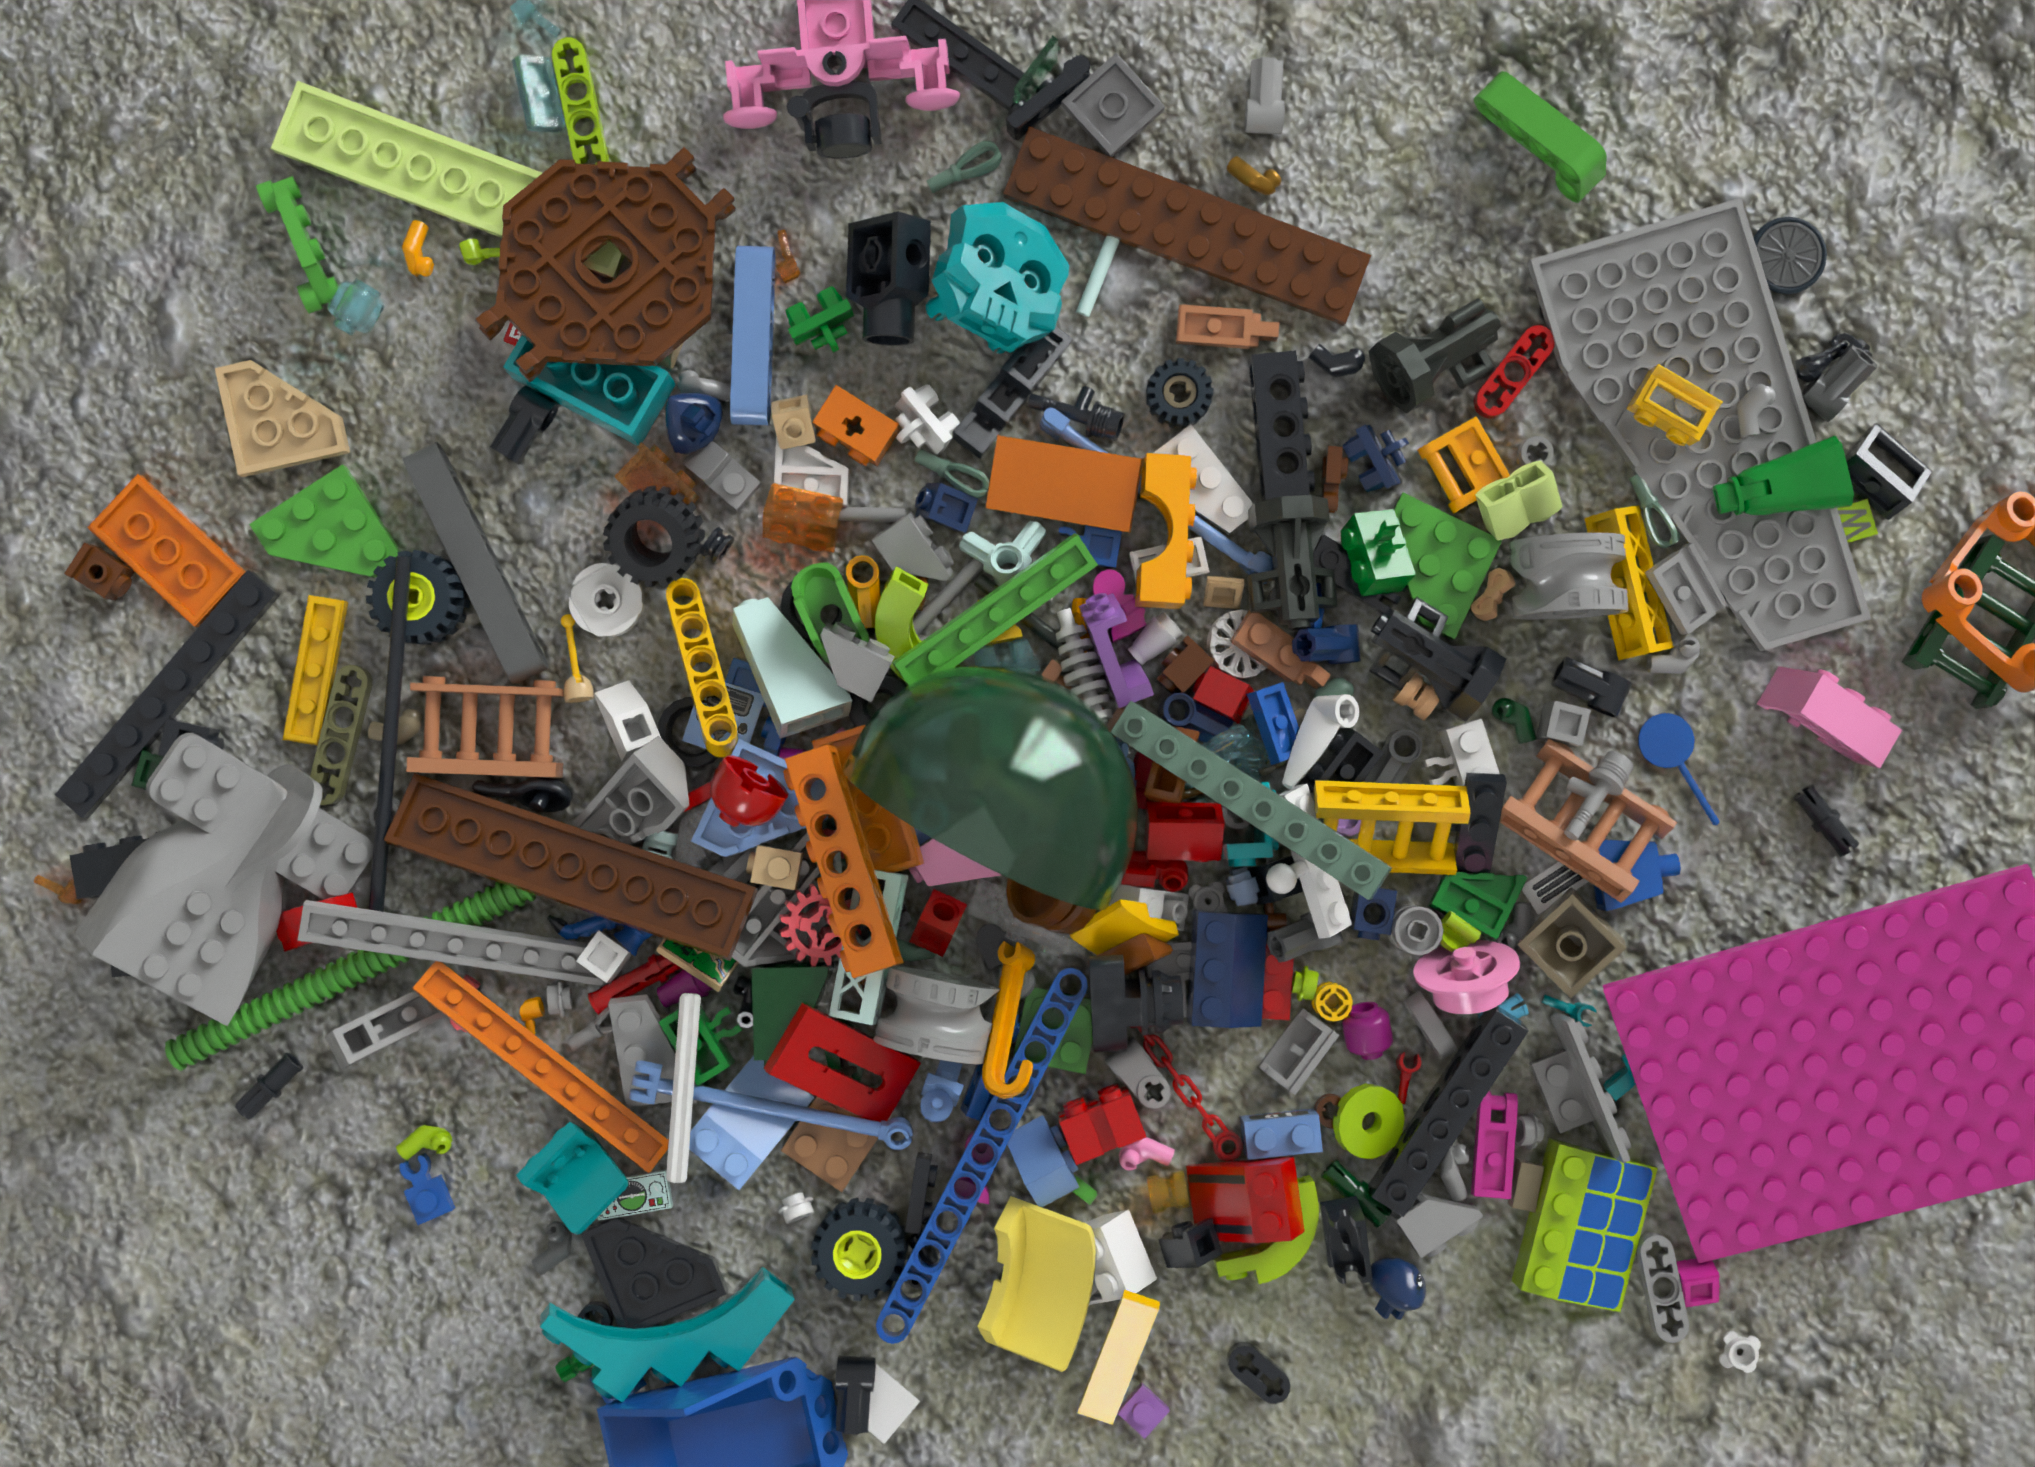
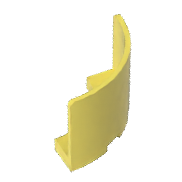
[977,1196,1096,1372]

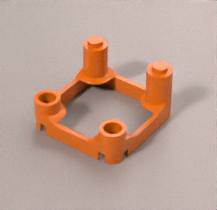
[1922,491,2035,693]

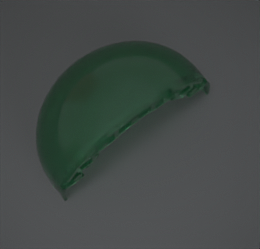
[842,664,1138,910]

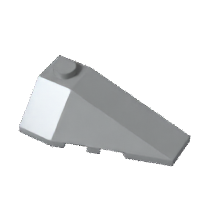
[571,736,689,844]

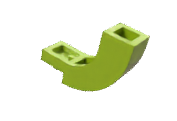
[875,566,963,693]
[1214,1175,1319,1284]

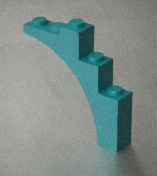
[540,1267,795,1403]

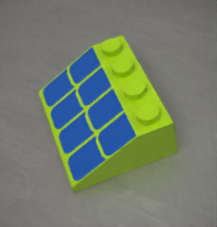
[1511,1138,1658,1312]

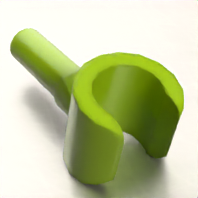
[459,239,500,265]

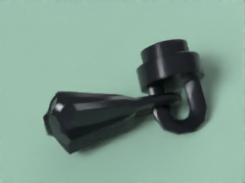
[1795,333,1872,383]

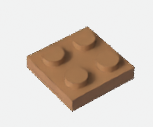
[781,1097,878,1192]

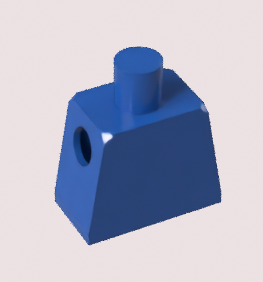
[1593,840,1681,911]

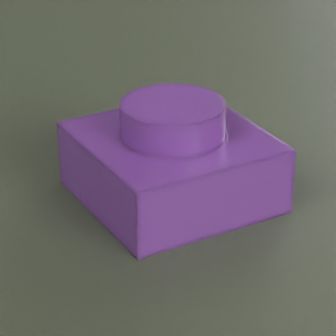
[1117,1382,1170,1439]

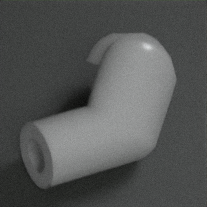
[677,370,731,402]
[1440,1144,1470,1202]

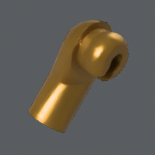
[1226,156,1281,196]

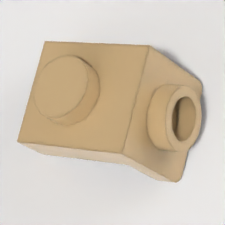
[746,845,804,890]

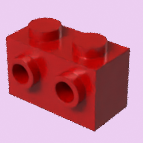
[1144,802,1225,862]

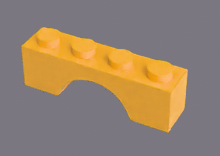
[1135,453,1197,609]

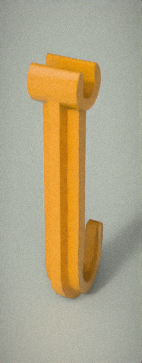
[982,941,1035,1099]

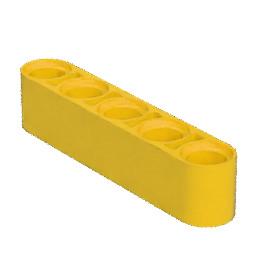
[666,578,738,757]

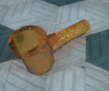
[775,230,800,284]
[34,875,83,905]

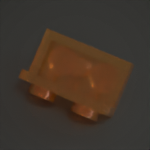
[614,442,700,505]
[763,483,843,553]

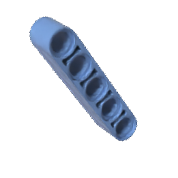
[730,246,776,426]

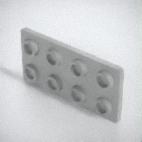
[1529,1012,1631,1163]

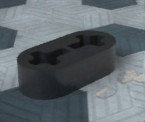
[1227,1342,1291,1404]

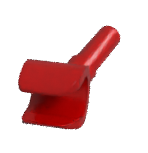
[1396,1052,1421,1104]

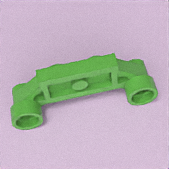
[256,176,343,314]

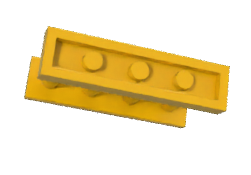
[1314,780,1471,875]

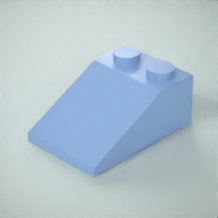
[689,1055,815,1190]

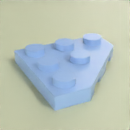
[691,739,828,858]

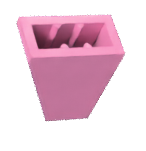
[908,806,1017,886]

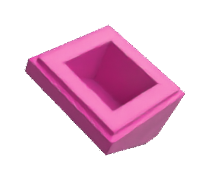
[1676,1258,1720,1308]

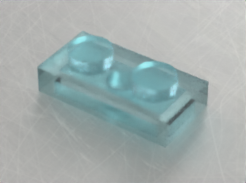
[511,55,566,133]

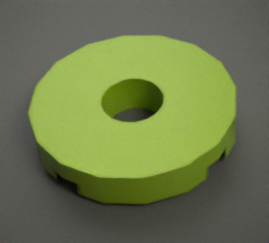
[1333,1083,1405,1159]

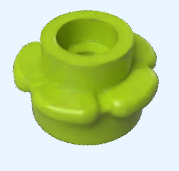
[1291,966,1319,1002]

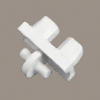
[894,384,960,456]

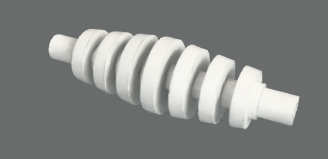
[1056,608,1113,743]

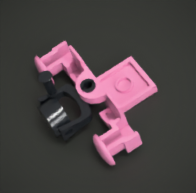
[723,0,960,159]

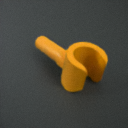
[520,996,545,1035]

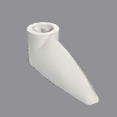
[1282,694,1359,790]

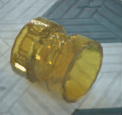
[1146,1170,1190,1214]

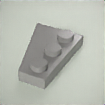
[608,994,697,1107]

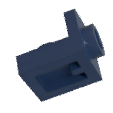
[915,483,978,533]

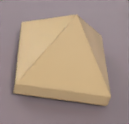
[1203,576,1244,609]

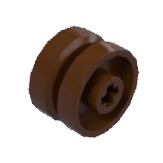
[1006,843,1103,934]

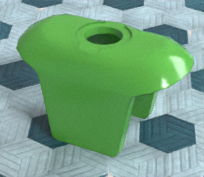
[791,562,869,665]

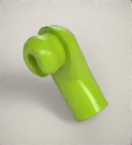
[396,1125,452,1160]

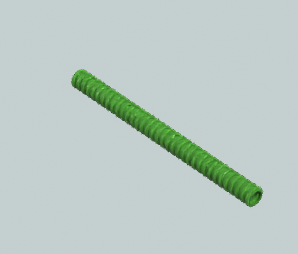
[165,882,536,1071]

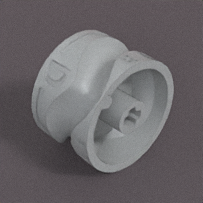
[1510,533,1628,620]
[874,966,1000,1064]

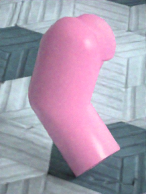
[1119,1137,1175,1171]

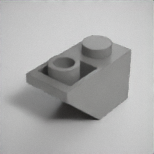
[872,511,954,581]
[820,622,895,702]
[1391,1193,1484,1258]

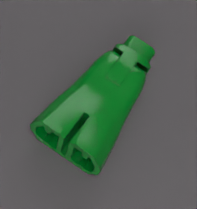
[1712,436,1854,515]

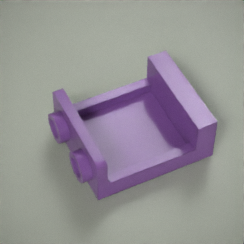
[1079,593,1154,708]

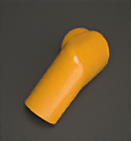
[402,220,434,277]

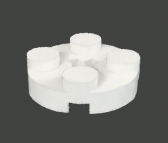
[569,563,645,637]

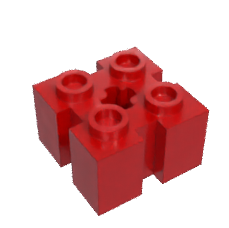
[1058,1083,1147,1165]

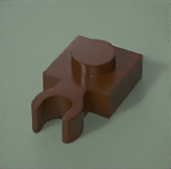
[1321,446,1348,513]

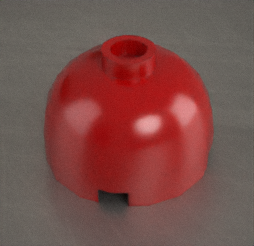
[710,755,789,827]

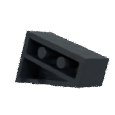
[69,831,160,899]

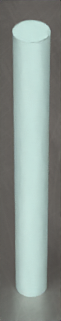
[1076,236,1120,318]

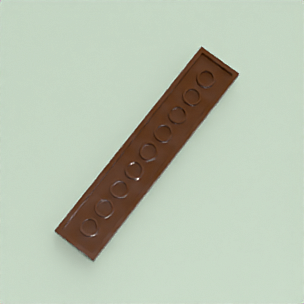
[1003,126,1371,326]
[384,773,758,961]

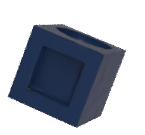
[1348,888,1397,941]

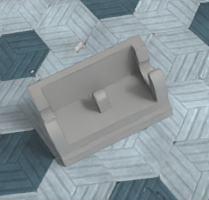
[1258,1008,1339,1095]

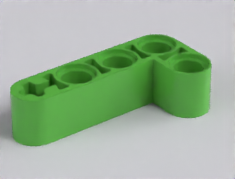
[1474,71,1607,203]

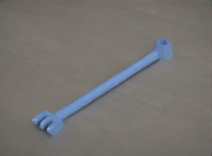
[1040,408,1273,584]
[629,1061,913,1150]

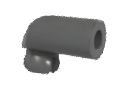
[532,1221,572,1275]

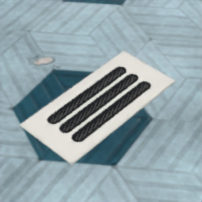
[1522,862,1589,915]

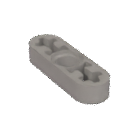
[1636,1232,1689,1343]

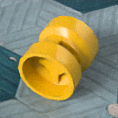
[1311,981,1353,1022]

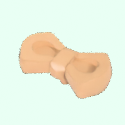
[1471,568,1516,621]

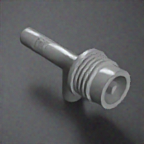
[1564,751,1634,841]

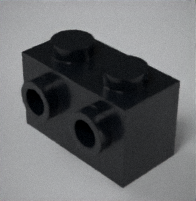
[1299,728,1384,795]

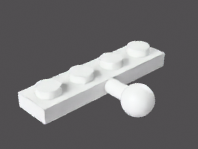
[1266,784,1352,939]

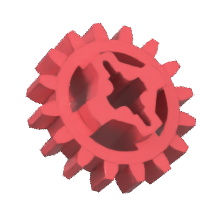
[779,884,861,966]

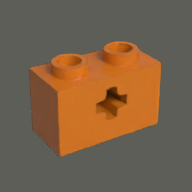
[812,385,900,467]

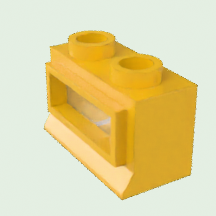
[1626,364,1723,446]

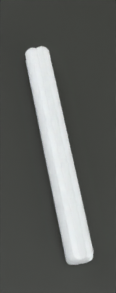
[666,993,701,1183]

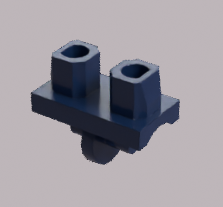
[1342,424,1409,492]

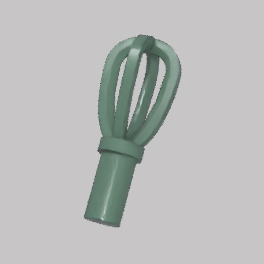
[926,141,1002,193]
[915,449,990,499]
[1629,474,1680,548]

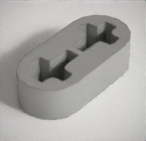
[1403,991,1457,1060]

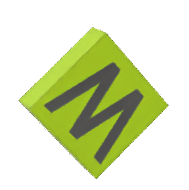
[1837,499,1878,543]

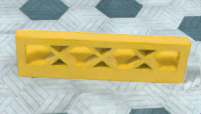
[1584,505,1674,661]

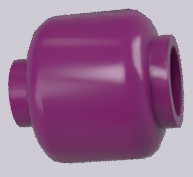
[1342,1002,1393,1060]

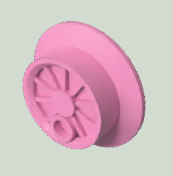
[1413,940,1520,1014]

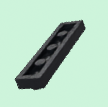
[891,0,1031,111]

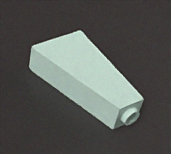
[732,597,852,739]

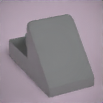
[682,441,762,512]

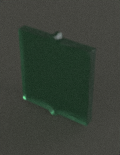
[1012,35,1060,105]

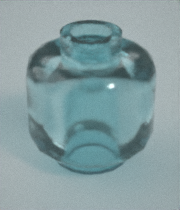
[328,278,384,336]

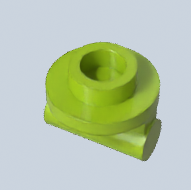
[1440,911,1481,952]

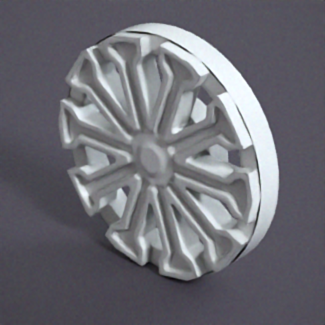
[1207,609,1267,679]

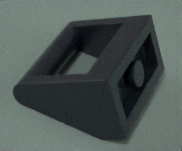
[1845,423,1932,520]

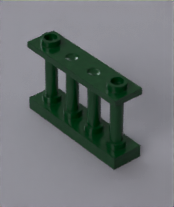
[1901,534,2035,709]

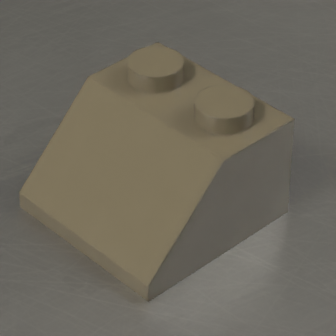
[1517,887,1626,998]

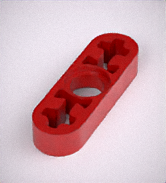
[1473,325,1555,419]

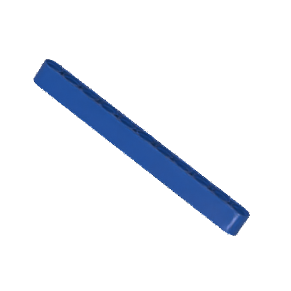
[876,968,1088,1344]

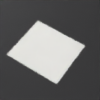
[868,1364,920,1444]

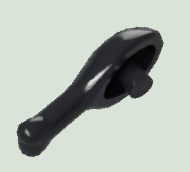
[472,777,572,813]

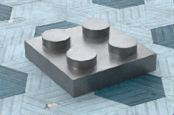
[1061,53,1165,157]

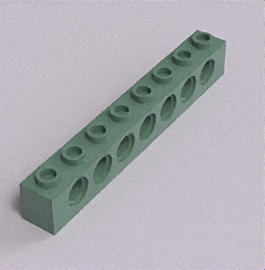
[1110,701,1392,900]

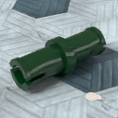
[1321,1159,1392,1228]

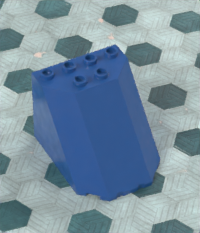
[597,1357,848,1467]

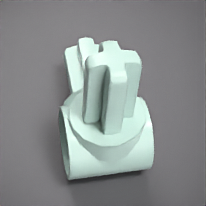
[959,521,1046,586]

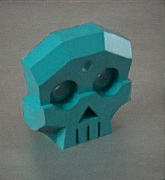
[926,202,1070,354]

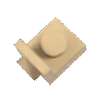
[771,395,816,449]

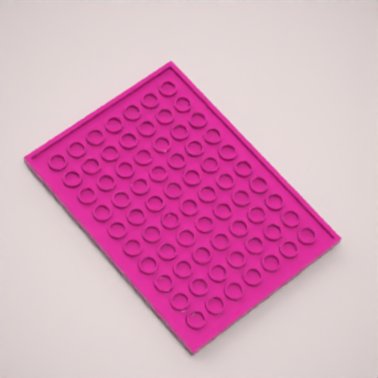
[1603,864,2035,1264]

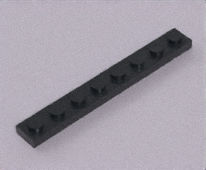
[55,570,280,819]

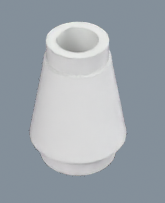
[1128,612,1183,665]

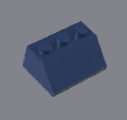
[1187,910,1268,1028]

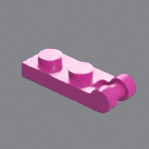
[1471,1091,1518,1199]

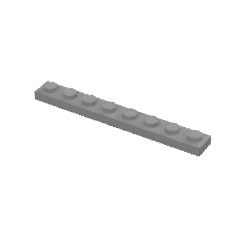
[298,900,604,986]

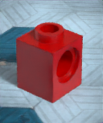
[1193,666,1255,724]
[909,889,967,957]

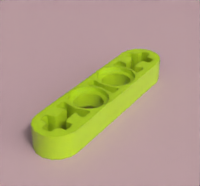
[552,37,610,164]

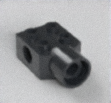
[846,211,931,346]

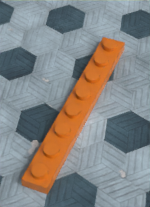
[412,961,669,1174]

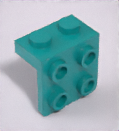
[1221,782,1279,867]
[516,1122,628,1235]

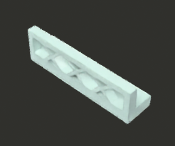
[829,870,909,1025]

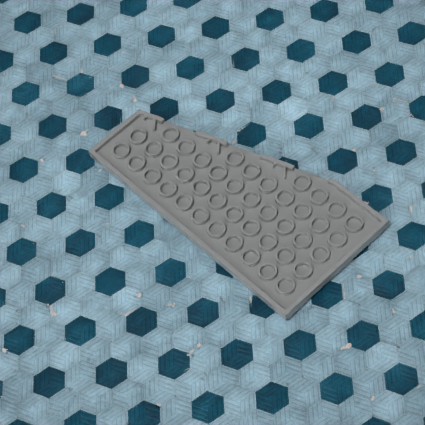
[1527,198,1871,651]

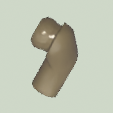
[368,708,422,745]

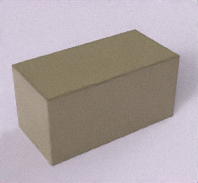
[1507,1158,1544,1212]

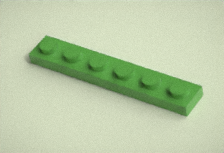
[892,533,1098,695]

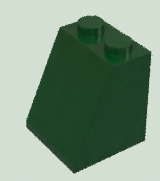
[752,962,834,1066]

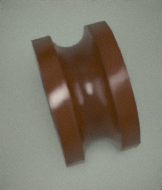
[1314,1093,1341,1129]

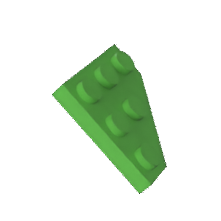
[249,464,401,578]
[1394,492,1502,640]

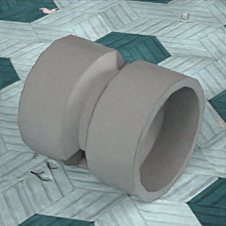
[1387,904,1443,955]

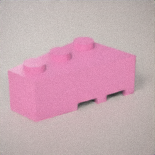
[1757,666,1902,768]

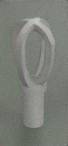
[567,1006,613,1052]

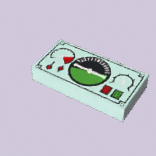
[598,1169,673,1221]

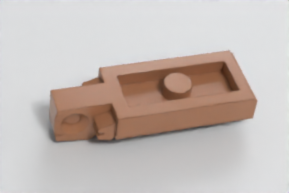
[1176,305,1279,349]
[1230,610,1331,689]

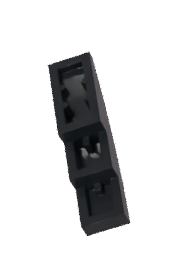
[952,326,1073,459]

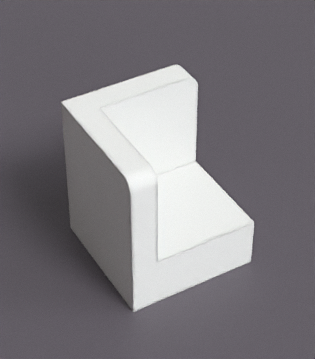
[576,930,632,983]

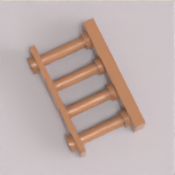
[406,676,564,778]
[1500,739,1677,903]

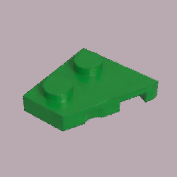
[1428,872,1528,941]

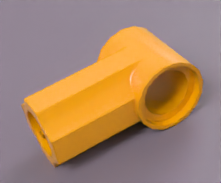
[846,555,881,628]

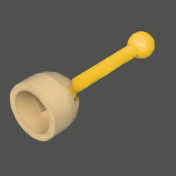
[561,614,594,703]

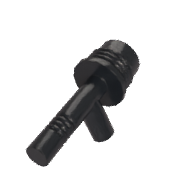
[1027,386,1125,441]

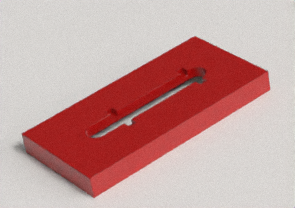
[763,1003,921,1122]

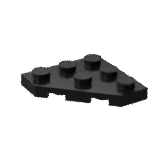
[581,1217,728,1329]

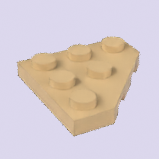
[215,360,350,477]

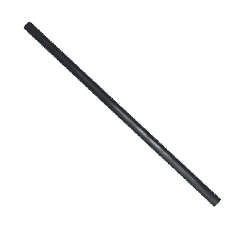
[369,556,412,912]

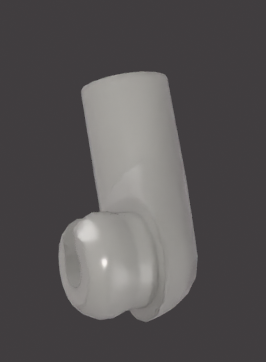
[1737,384,1776,438]
[1647,636,1700,674]

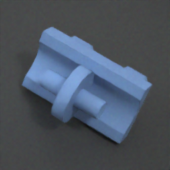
[920,1060,964,1123]

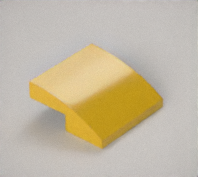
[1070,899,1179,955]

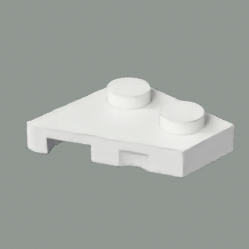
[773,435,850,507]

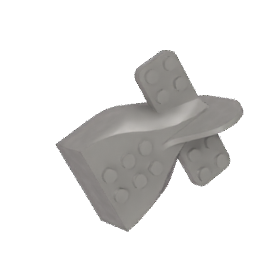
[76,733,374,1026]

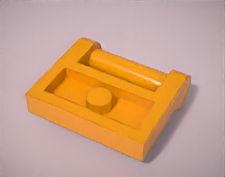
[1417,416,1510,514]

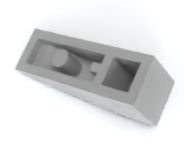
[325,991,446,1070]

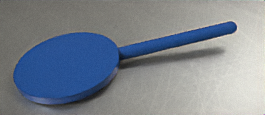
[1638,713,1719,826]

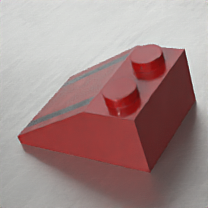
[1186,1156,1305,1243]

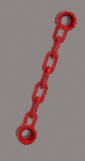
[1130,1026,1243,1161]

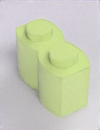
[1475,460,1563,540]

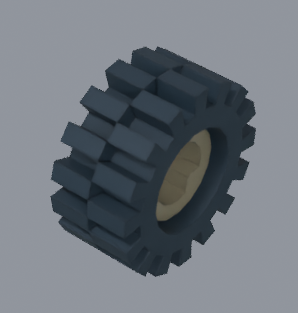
[1146,358,1214,429]

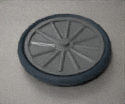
[1753,217,1827,294]

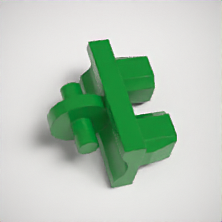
[785,286,854,353]

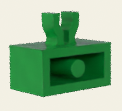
[1340,509,1416,596]
[658,1005,744,1086]

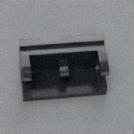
[1320,1196,1373,1284]

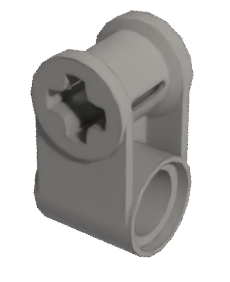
[1105,1037,1171,1109]

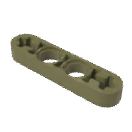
[310,665,373,805]

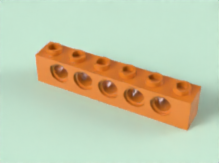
[783,744,904,978]

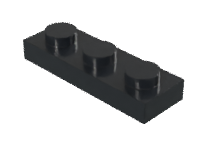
[1454,773,1507,874]

